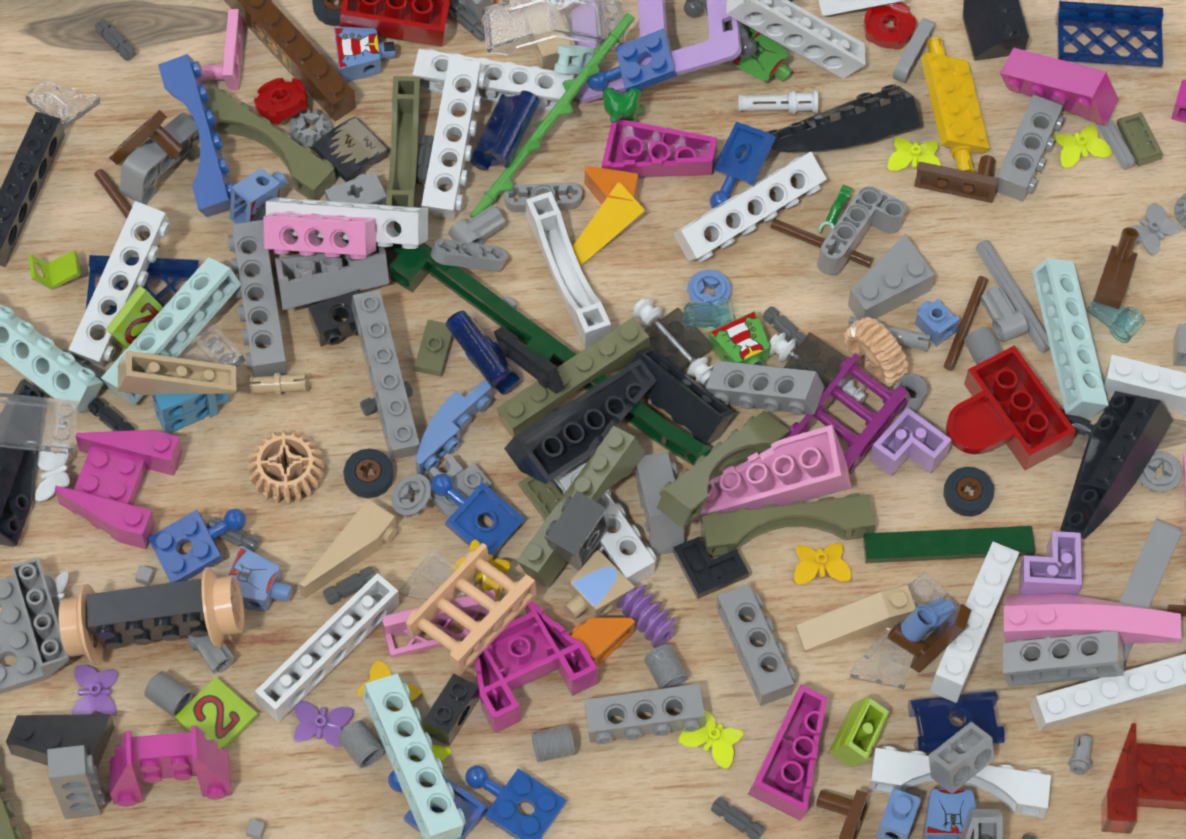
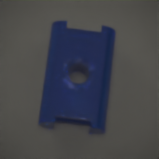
[470,90,540,171]
[445,310,521,395]
[908,690,1005,753]

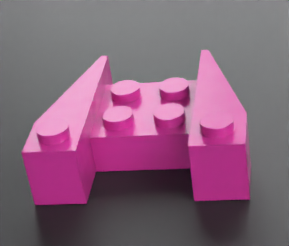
[55,430,183,549]
[474,600,598,733]
[109,726,232,807]

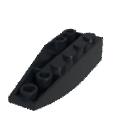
[767,84,921,151]
[0,379,45,547]
[1060,391,1173,539]

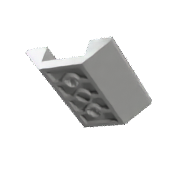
[0,557,69,694]

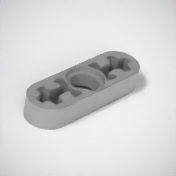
[893,18,936,83]
[504,182,582,212]
[431,239,508,271]

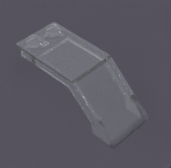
[482,0,627,56]
[0,393,79,454]

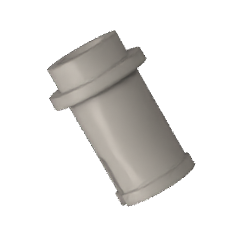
[1068,735,1093,775]

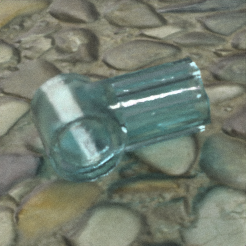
[682,298,736,329]
[1087,299,1145,343]

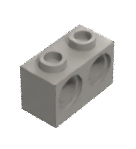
[928,722,994,794]

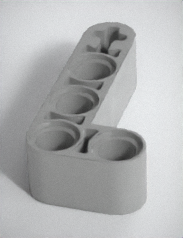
[120,112,200,205]
[817,186,906,275]

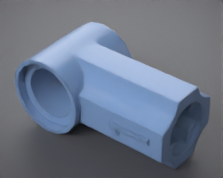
[901,598,956,642]

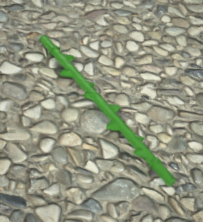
[469,13,635,218]

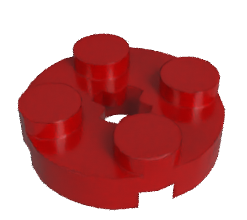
[863,2,916,50]
[254,78,308,124]

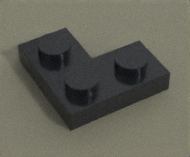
[673,536,749,599]

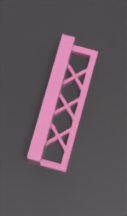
[382,590,497,658]

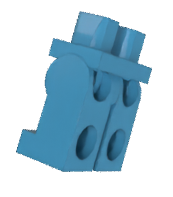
[152,393,229,434]

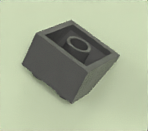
[546,491,611,571]

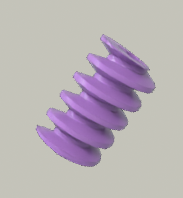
[616,584,677,648]

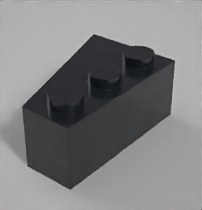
[6,714,115,769]

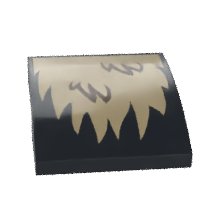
[312,116,390,182]

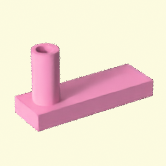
[200,9,245,90]

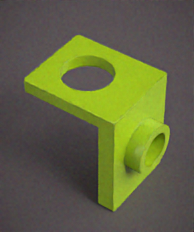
[28,251,81,290]

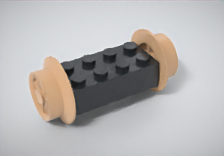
[59,567,245,665]

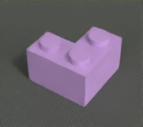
[870,407,952,476]
[1019,531,1082,595]

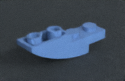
[416,380,492,475]

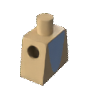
[564,550,635,619]

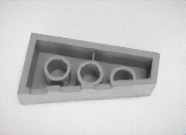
[275,244,389,310]

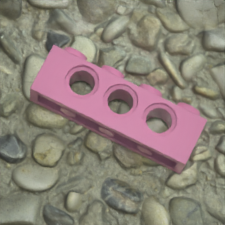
[263,212,376,259]

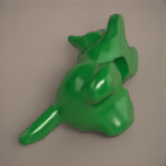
[602,88,646,123]

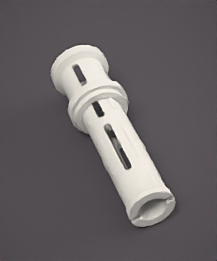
[738,90,818,114]

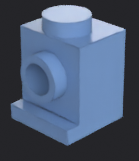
[915,299,960,347]

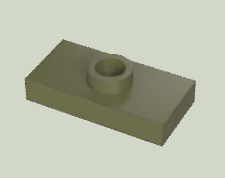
[1116,112,1163,166]
[414,320,454,376]
[519,476,563,520]

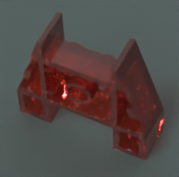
[1101,723,1186,834]

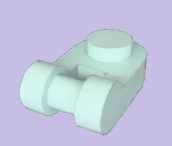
[554,44,595,74]

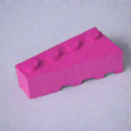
[1000,48,1119,126]
[601,119,717,177]
[748,684,827,821]

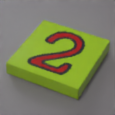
[106,286,163,350]
[175,677,258,749]

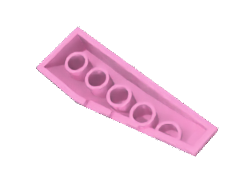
[692,425,851,522]
[1004,593,1182,644]

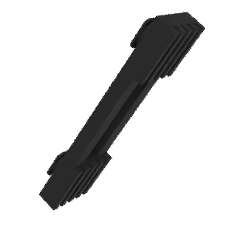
[494,326,565,394]

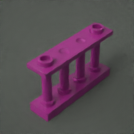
[788,353,911,475]

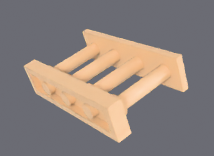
[406,543,537,674]

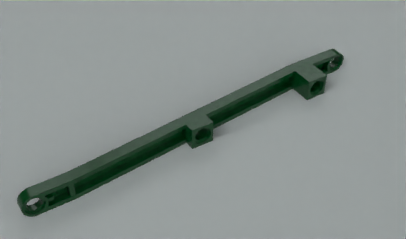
[386,225,711,466]

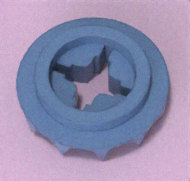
[687,270,731,311]

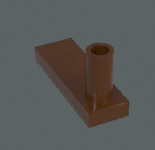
[109,110,183,165]
[914,155,998,203]
[1093,227,1139,309]
[887,604,971,673]
[816,790,870,839]

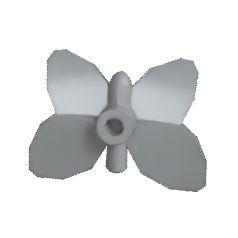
[1121,203,1180,255]

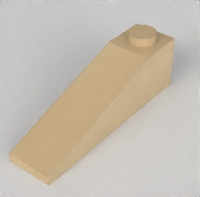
[117,351,236,395]
[299,499,397,598]
[796,585,916,653]

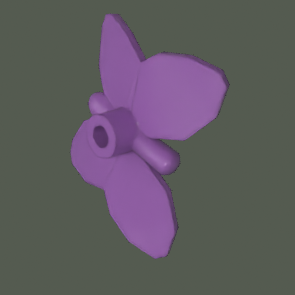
[72,665,118,716]
[294,701,354,747]

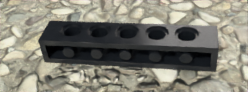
[0,112,65,267]

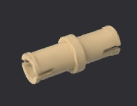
[249,373,307,395]

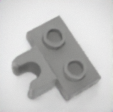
[428,455,492,520]

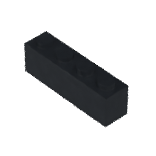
[631,347,735,444]

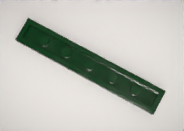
[863,526,1035,563]

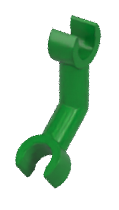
[818,184,853,234]

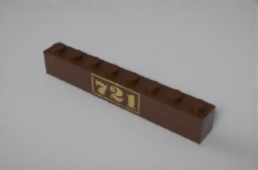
[224,0,356,122]

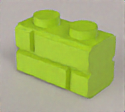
[829,697,890,767]

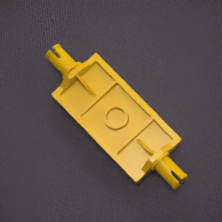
[920,37,990,173]

